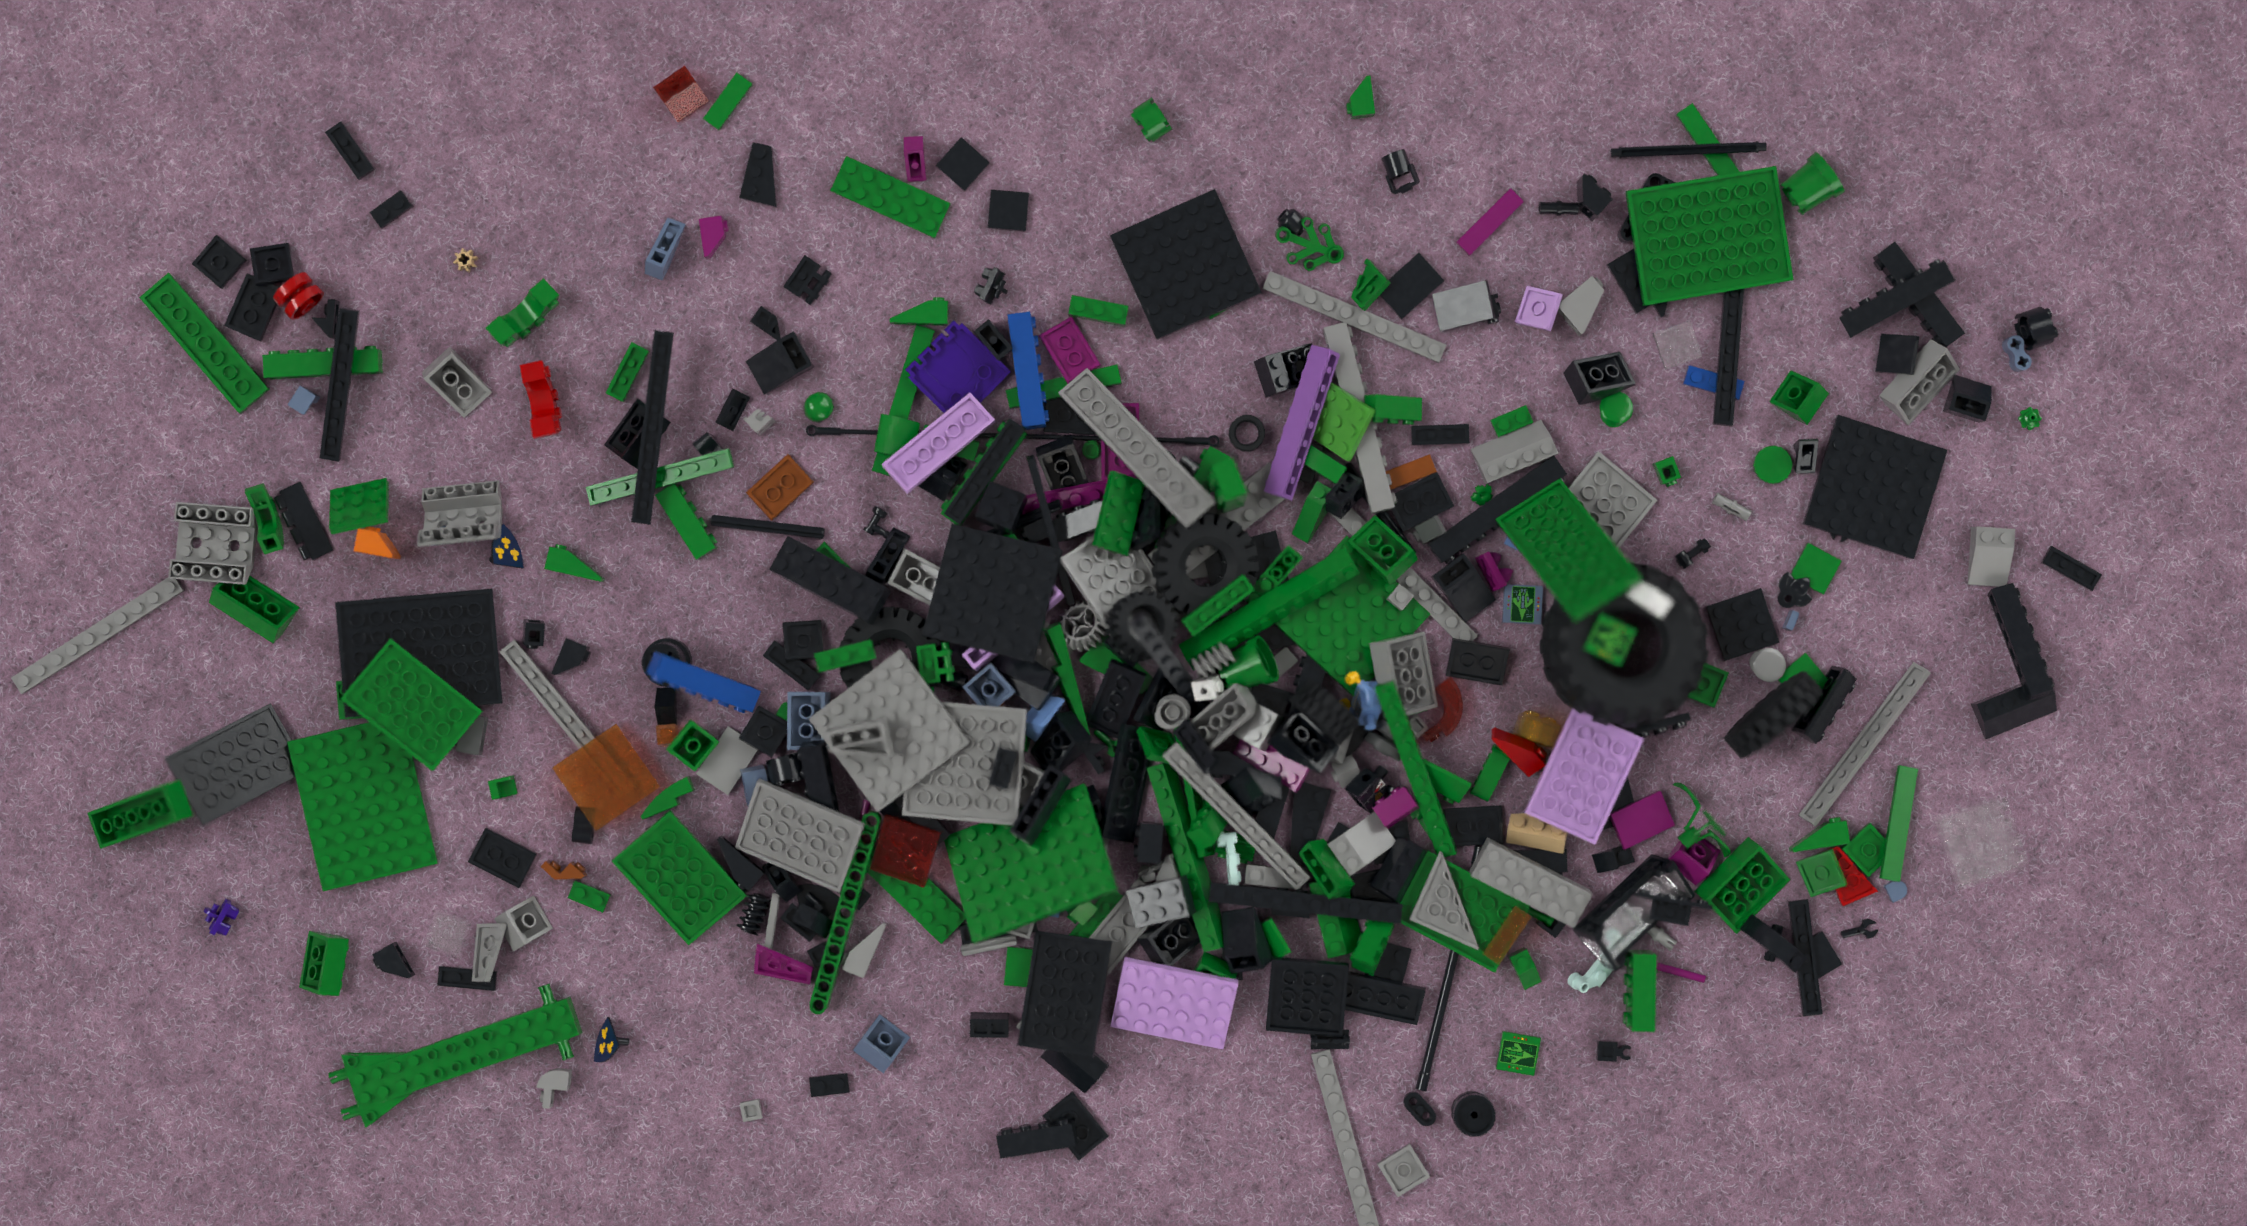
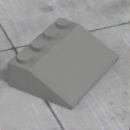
[1369,631,1438,719]

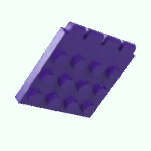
[905,320,1011,413]

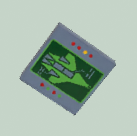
[1502,584,1543,625]

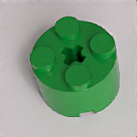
[1131,97,1173,142]

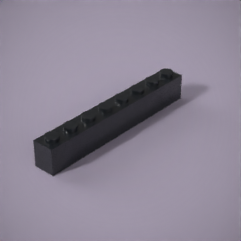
[1427,456,1567,564]

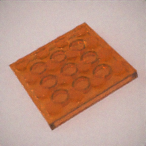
[552,724,660,831]

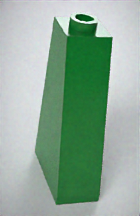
[1079,635,1153,693]

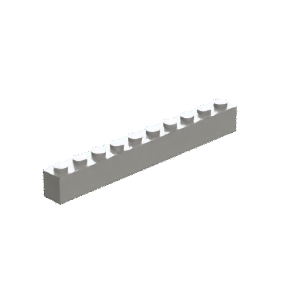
[1323,322,1397,515]

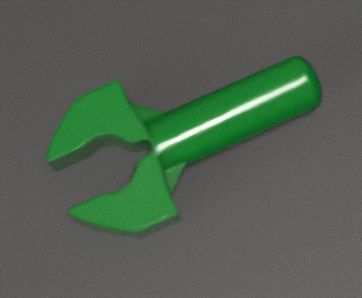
[1093,729,1118,757]

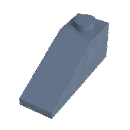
[645,218,686,281]

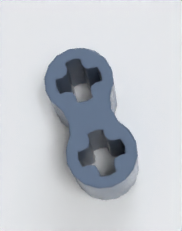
[2002,335,2032,372]

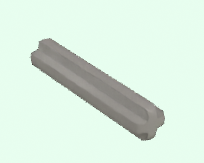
[961,934,1017,956]

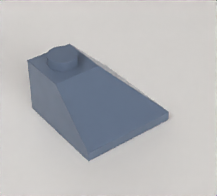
[963,663,1016,707]

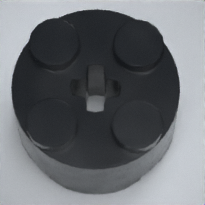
[2014,307,2058,350]
[766,752,803,786]

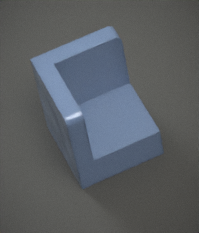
[288,386,321,415]

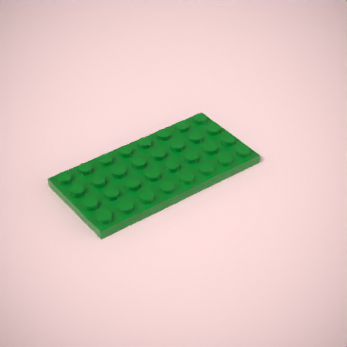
[1495,478,1642,622]

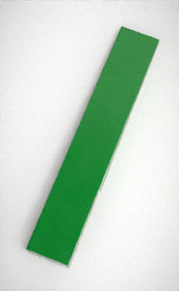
[1043,622,1091,736]

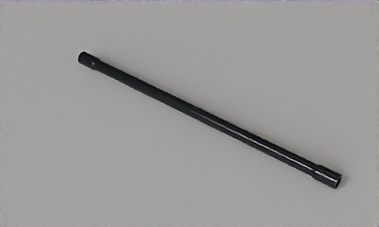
[1415,846,1482,1091]

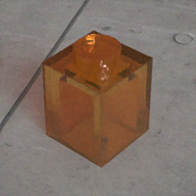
[656,724,679,747]

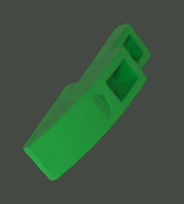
[1246,545,1303,604]

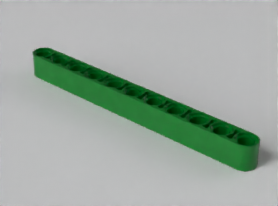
[809,811,882,1014]

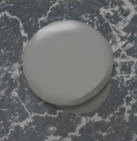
[1749,648,1786,682]
[1155,695,1190,729]

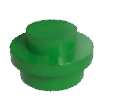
[1082,440,1101,460]

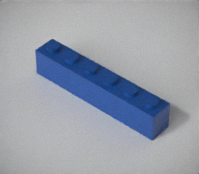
[1007,311,1049,430]
[646,651,761,713]

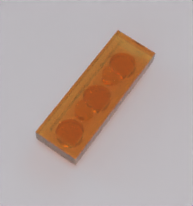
[1483,906,1531,965]

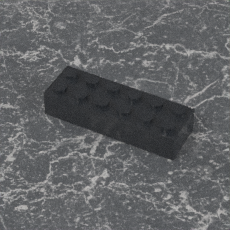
[769,536,891,625]

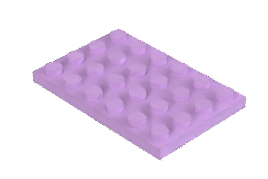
[1524,709,1644,844]
[1110,957,1239,1049]

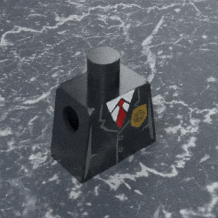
[1345,765,1388,814]

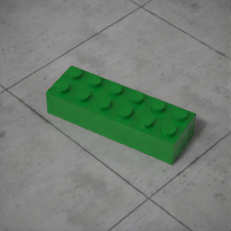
[87,779,194,849]

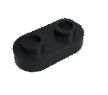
[1403,1092,1436,1126]

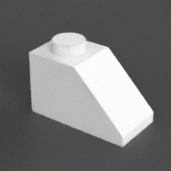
[1626,581,1673,618]

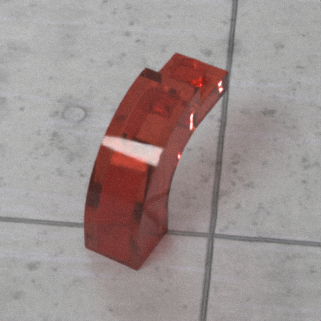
[1421,677,1463,742]

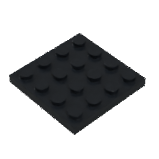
[1266,957,1349,1037]

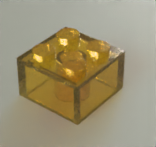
[1511,710,1561,748]

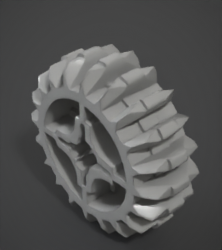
[1057,600,1106,652]

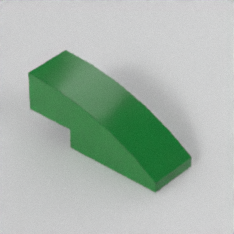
[1304,445,1346,485]
[641,776,695,820]

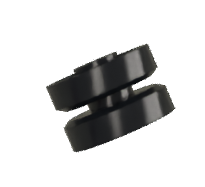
[1451,1091,1496,1137]

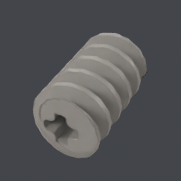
[1191,643,1236,680]

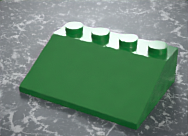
[1694,837,1790,934]

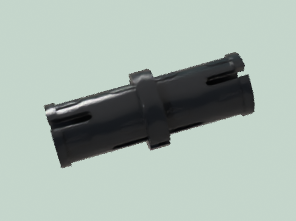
[1538,200,1579,216]

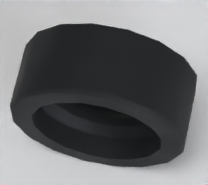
[1229,415,1265,452]

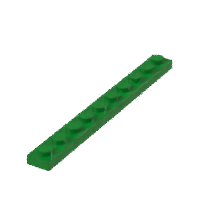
[1375,680,1457,857]

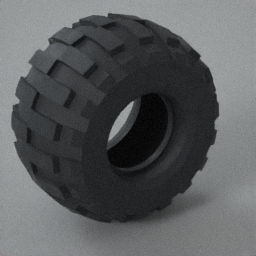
[1540,562,1709,728]

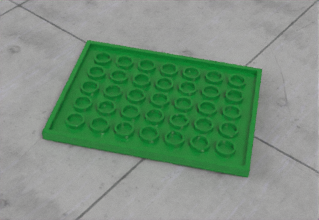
[1625,166,1794,306]
[287,722,438,891]
[944,783,1118,944]

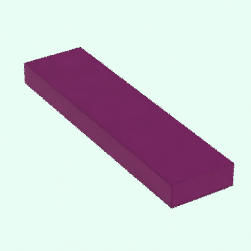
[1456,188,1524,256]

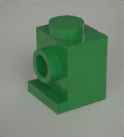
[1652,456,1681,487]

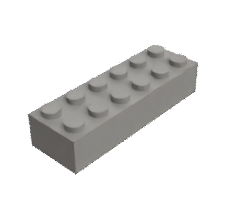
[1469,838,1593,928]

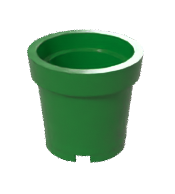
[1780,152,1845,215]
[1218,635,1279,690]

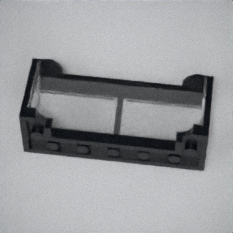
[1572,854,1696,971]

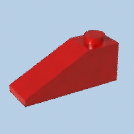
[1491,727,1547,777]

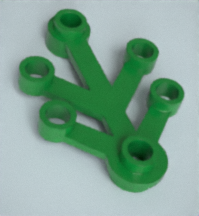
[1275,216,1344,271]

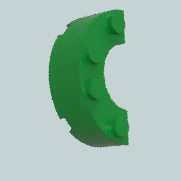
[485,278,559,348]

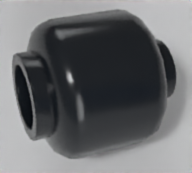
[1277,209,1306,236]

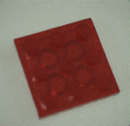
[870,814,941,888]

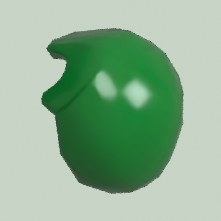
[803,392,834,422]

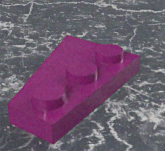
[754,944,813,985]

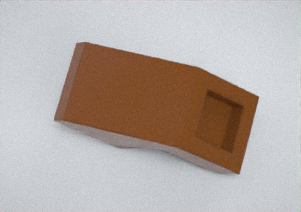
[541,860,587,880]

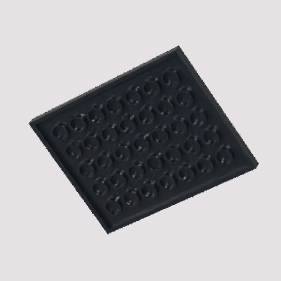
[335,589,503,718]

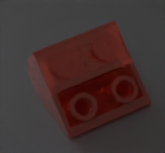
[653,66,709,122]

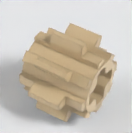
[453,248,478,272]

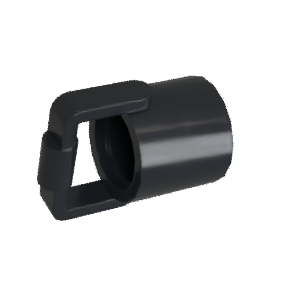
[1381,149,1420,194]

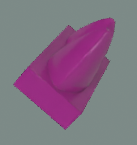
[1475,551,1513,592]

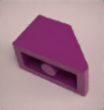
[904,136,926,182]
[699,216,729,259]

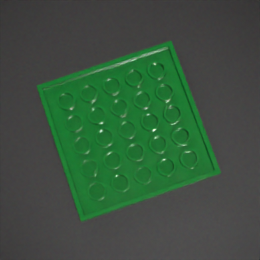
[1274,536,1430,697]

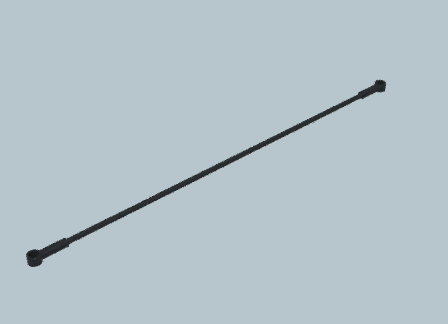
[806,425,1219,447]

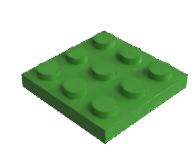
[1313,383,1376,461]

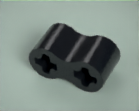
[572,806,597,844]

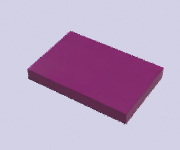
[1039,316,1101,384]
[1609,790,1675,849]

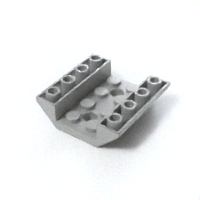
[417,480,503,547]
[168,502,257,585]

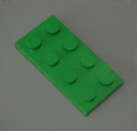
[1092,471,1145,556]

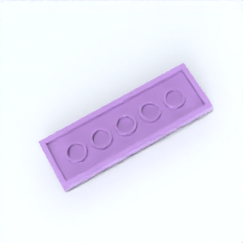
[882,393,995,494]

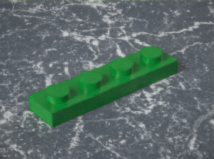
[1181,574,1255,637]

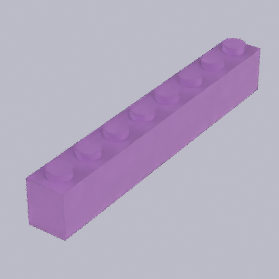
[1264,345,1340,501]

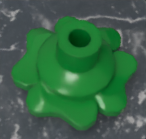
[2018,407,2042,430]

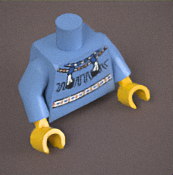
[1339,671,1381,730]

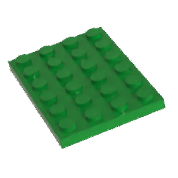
[340,639,483,772]
[612,810,747,945]
[1400,850,1530,973]

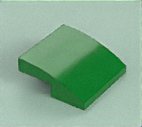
[874,414,920,456]

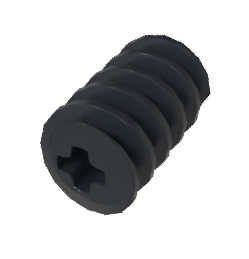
[736,893,771,936]

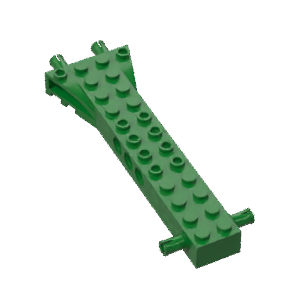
[328,983,583,1128]

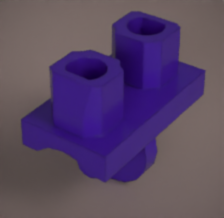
[204,898,239,936]

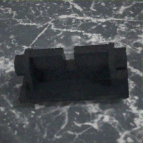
[1310,1029,1350,1049]

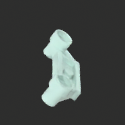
[1216,831,1241,885]
[1568,927,1624,993]

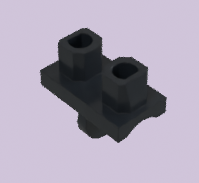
[974,267,1008,305]

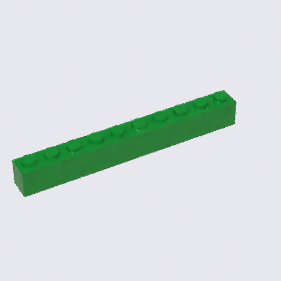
[1179,547,1360,671]
[1147,763,1224,952]

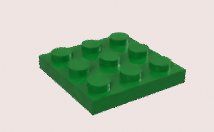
[329,478,389,535]

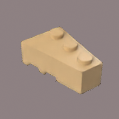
[1506,813,1568,854]

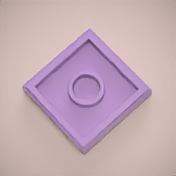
[1515,286,1563,332]

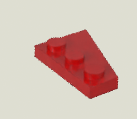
[1819,846,1878,906]

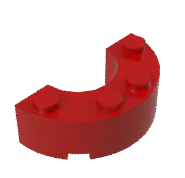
[520,360,562,439]

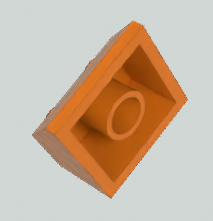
[354,526,401,559]

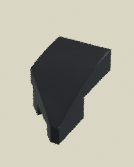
[750,306,781,340]

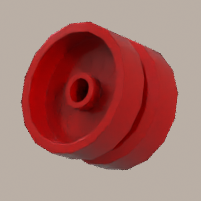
[273,272,324,320]

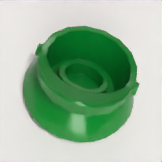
[1600,391,1633,427]

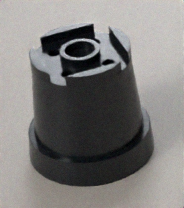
[642,638,692,687]

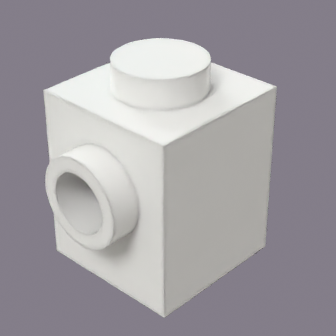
[1191,675,1224,701]

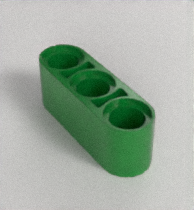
[1470,744,1510,802]

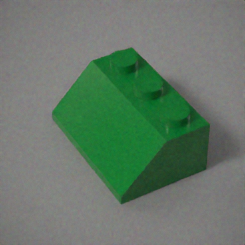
[1406,758,1472,804]
[299,931,349,996]

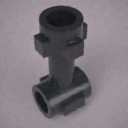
[1675,538,1711,569]

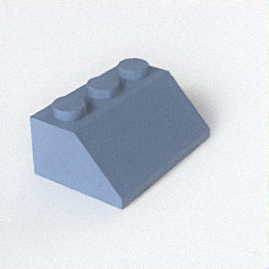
[787,692,831,750]

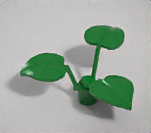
[1673,783,1731,858]

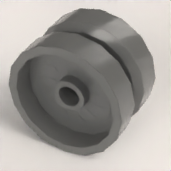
[1364,717,1401,762]

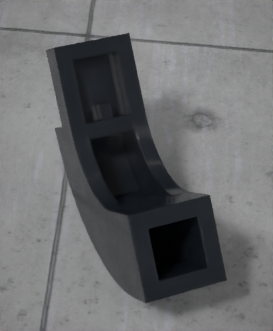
[1740,914,1807,973]

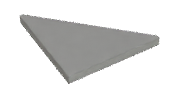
[1409,851,1479,950]

